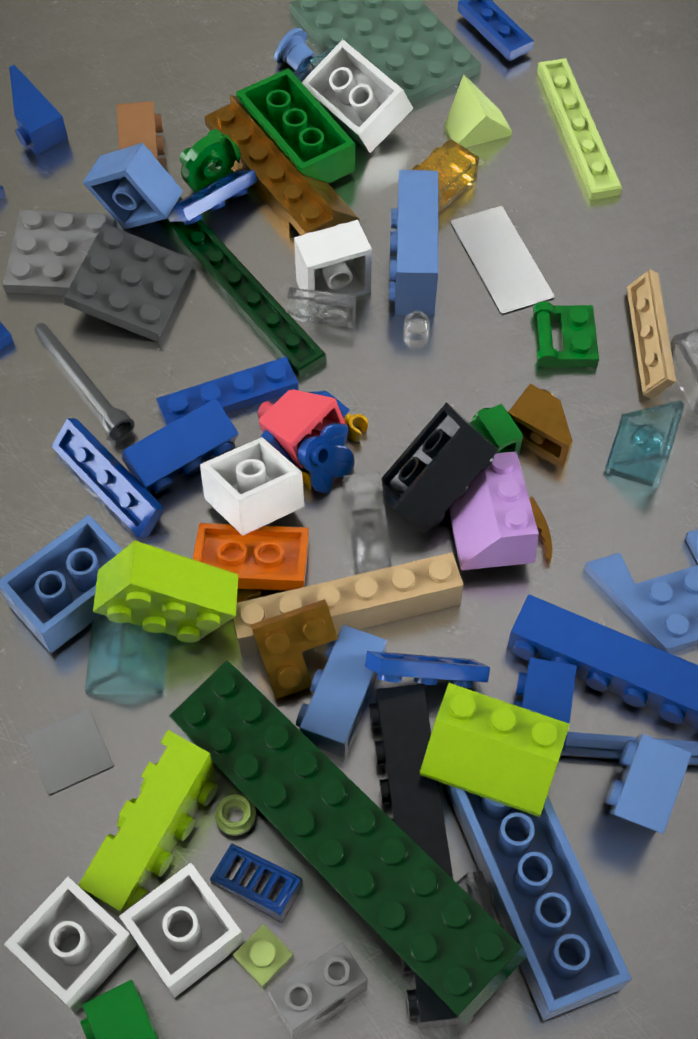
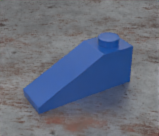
[9,65,68,155]

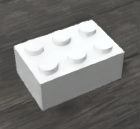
[301,39,413,153]

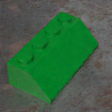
[236,68,355,183]

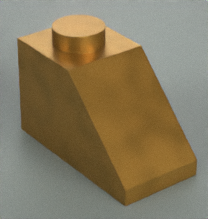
[508,384,573,465]

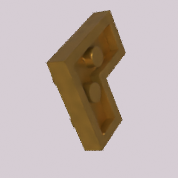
[251,599,338,699]

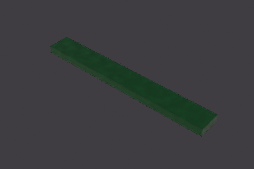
[158,197,326,378]

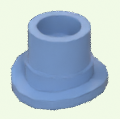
[274,28,315,73]

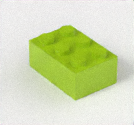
[93,540,238,643]

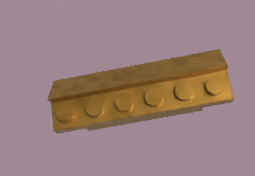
[204,95,360,235]

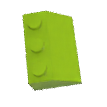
[419,683,570,817]

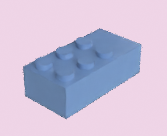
[389,170,438,316]

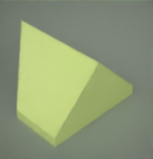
[444,74,512,150]

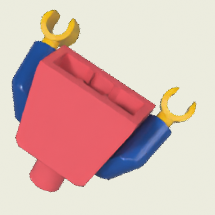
[258,389,368,490]

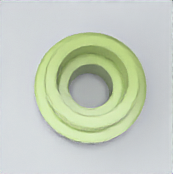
[215,794,256,836]

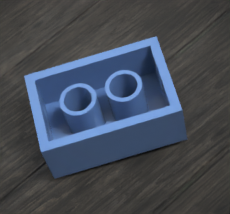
[0,515,122,653]

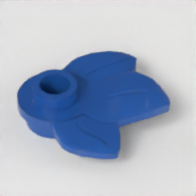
[297,423,355,493]

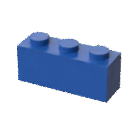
[122,398,239,494]

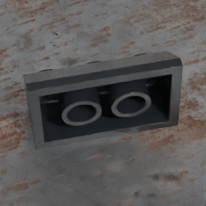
[377,402,499,534]

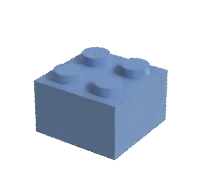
[83,143,183,229]
[605,734,692,834]

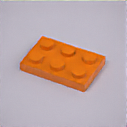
[193,523,309,591]

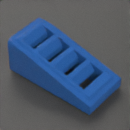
[210,843,303,922]

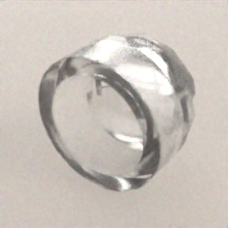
[403,310,430,341]

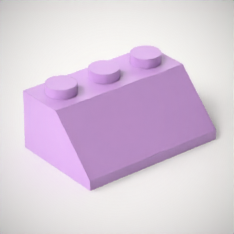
[448,451,539,570]

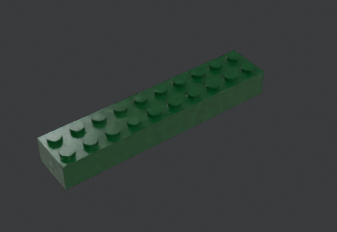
[169,660,527,1024]

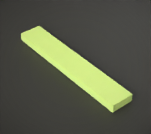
[537,58,622,200]

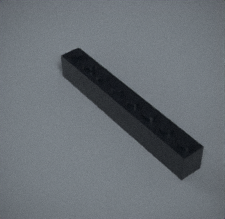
[369,684,474,1030]

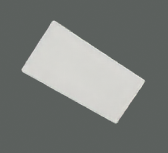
[451,206,555,314]

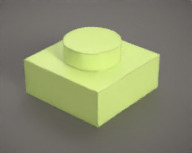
[233,924,294,990]

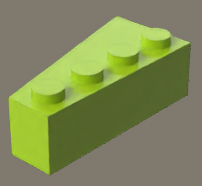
[78,730,218,918]

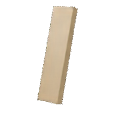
[626,269,676,399]

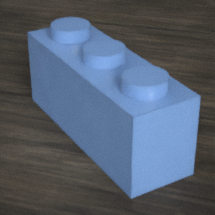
[296,625,387,758]

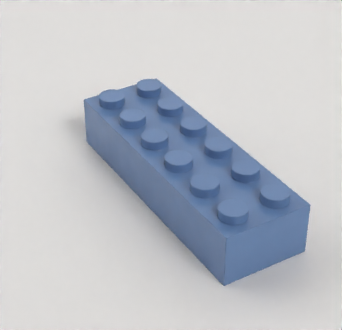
[443,783,632,1021]

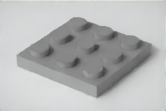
[3,210,117,296]

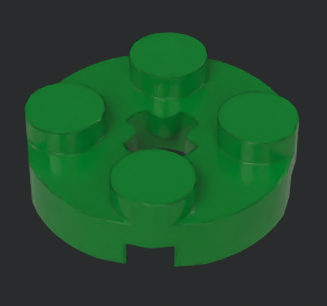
[179,129,241,192]

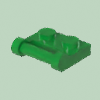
[533,301,599,368]

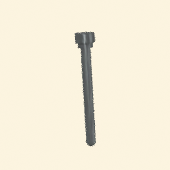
[35,323,134,440]

